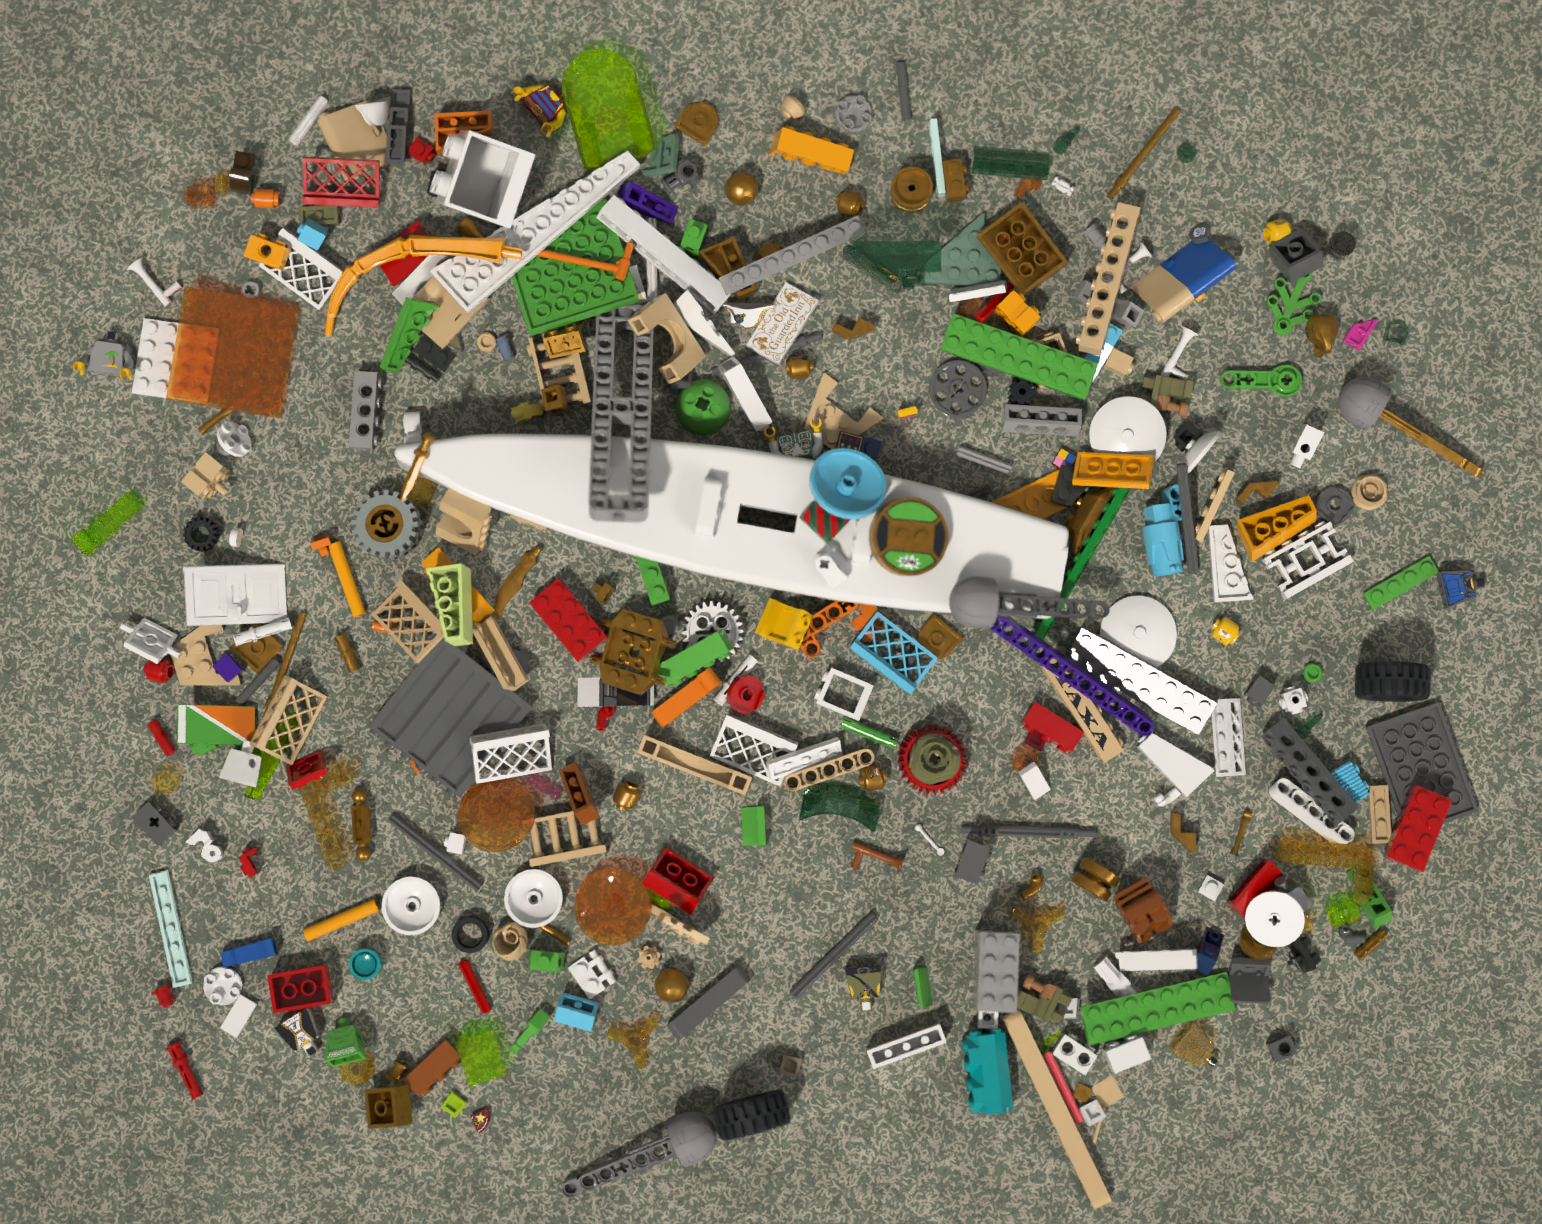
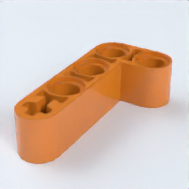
[800,601,859,658]
[651,667,722,728]

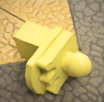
[511,402,543,424]

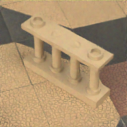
[526,338,592,415]
[522,806,607,867]

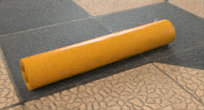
[328,541,366,618]
[303,899,380,942]

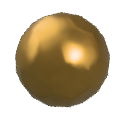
[725,172,758,206]
[654,968,689,1003]

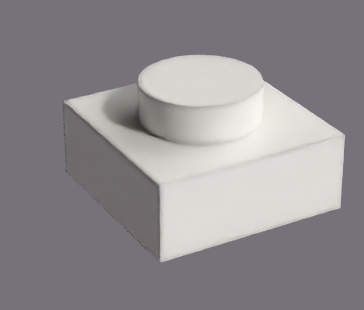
[1197,875,1224,901]
[1058,998,1080,1019]
[1079,1099,1106,1127]

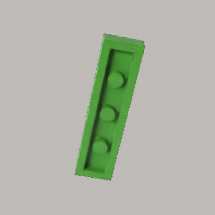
[1363,556,1439,610]

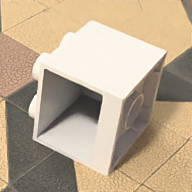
[430,130,535,228]

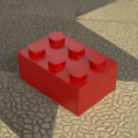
[642,847,714,915]
[267,964,334,1014]

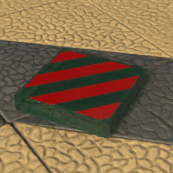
[799,500,851,545]

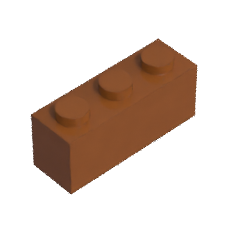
[558,762,600,825]
[403,1038,463,1097]

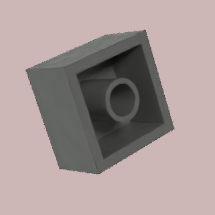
[1269,228,1324,283]
[953,839,992,884]

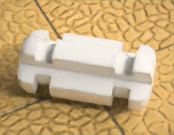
[1051,176,1075,196]

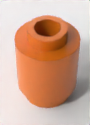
[251,188,280,208]

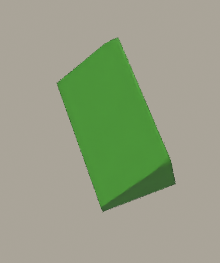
[913,967,933,1008]

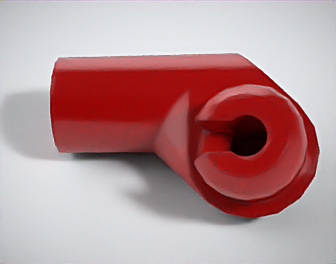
[596,706,615,731]

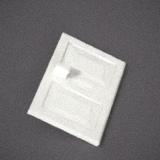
[183,563,287,626]

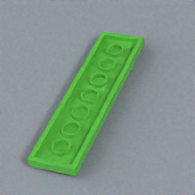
[940,313,1098,401]
[1079,972,1236,1045]

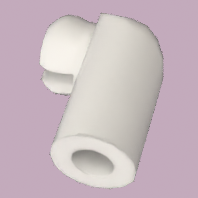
[1154,787,1181,807]

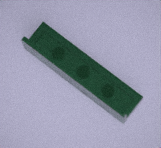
[972,146,1050,180]

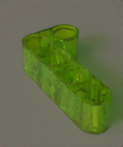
[71,492,144,557]

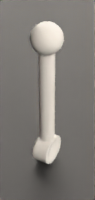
[915,824,944,856]

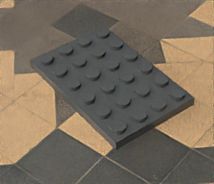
[1366,702,1479,823]

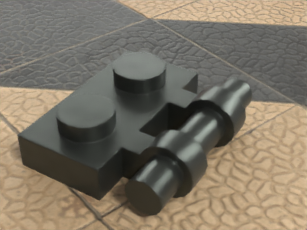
[405,335,455,383]

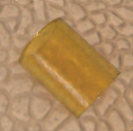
[214,174,228,194]

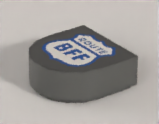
[1189,224,1210,244]

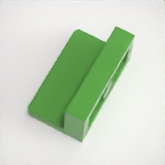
[741,806,766,846]

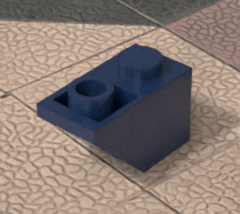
[1195,927,1224,976]

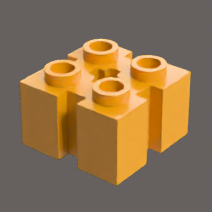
[994,290,1040,337]

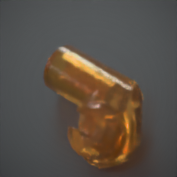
[1013,178,1041,199]

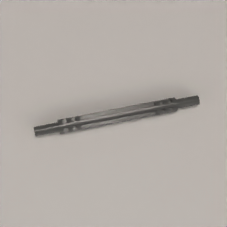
[961,824,1097,839]

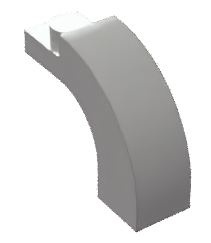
[1074,280,1144,328]

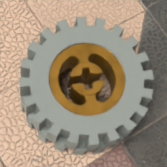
[351,490,423,560]

